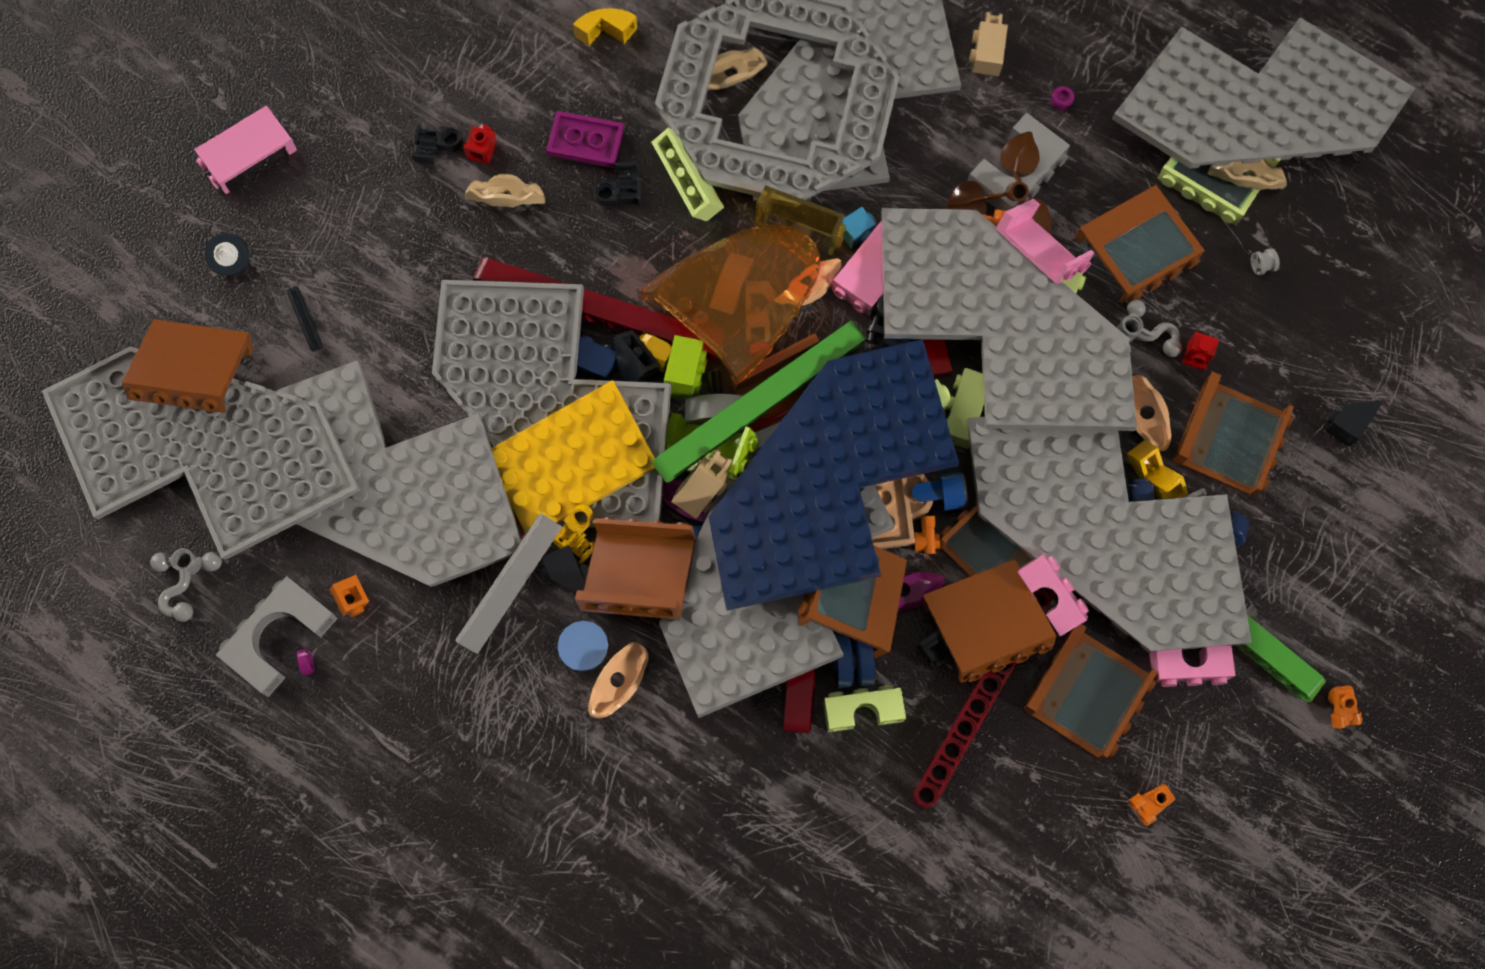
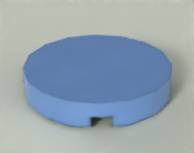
[558,621,609,672]

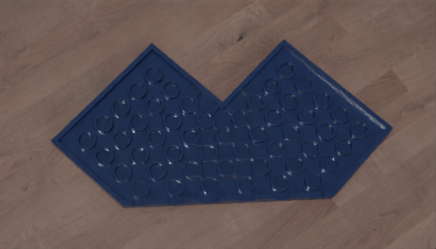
[709,339,959,611]

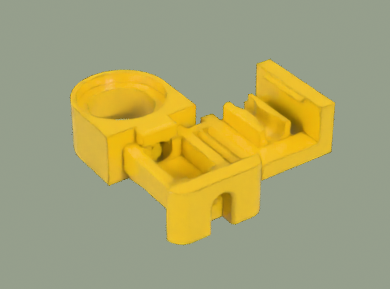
[553,504,595,564]

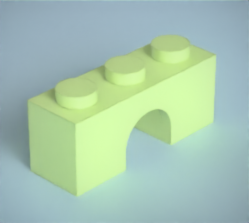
[823,685,906,732]

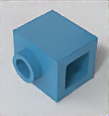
[838,207,876,249]

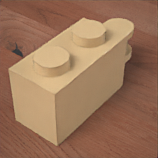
[969,12,1008,76]
[672,450,732,519]

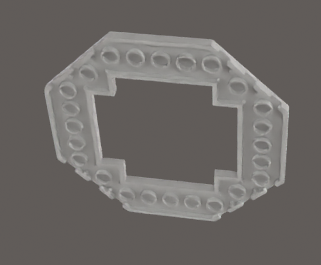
[655,0,899,205]

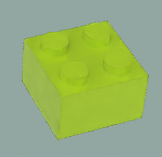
[664,335,707,401]

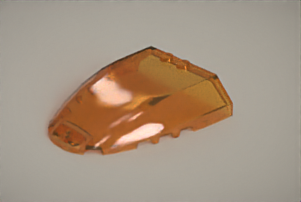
[638,224,820,384]

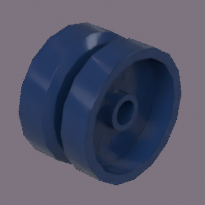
[831,629,875,688]

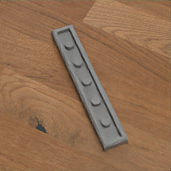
[455,513,562,654]

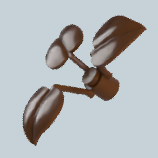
[947,131,1052,235]

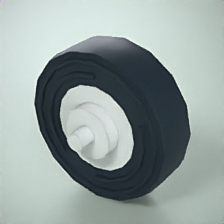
[205,233,249,276]

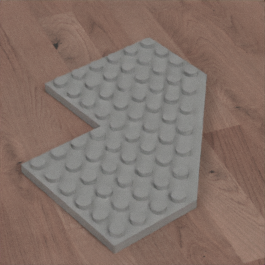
[738,0,961,201]
[1112,18,1415,168]
[881,208,1137,431]
[432,280,671,528]
[42,346,361,560]
[276,360,522,587]
[967,417,1252,652]
[659,423,894,718]

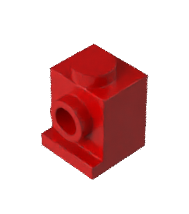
[463,124,497,164]
[1182,332,1219,371]

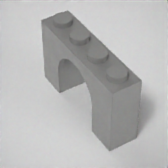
[967,113,1070,211]
[216,576,338,697]

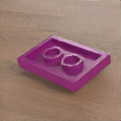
[546,111,624,168]

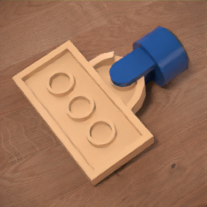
[872,471,968,549]

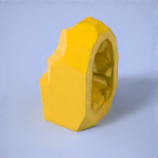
[639,334,672,373]

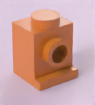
[329,575,369,618]

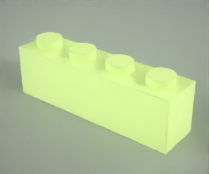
[652,128,724,221]

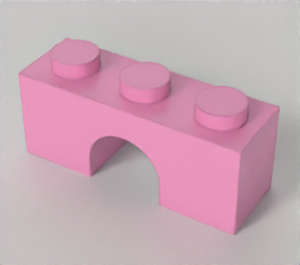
[1018,552,1089,636]
[1149,646,1235,687]

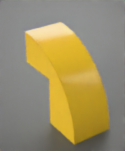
[573,8,637,46]
[1127,440,1188,500]

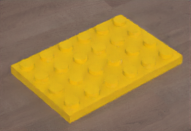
[491,380,655,534]

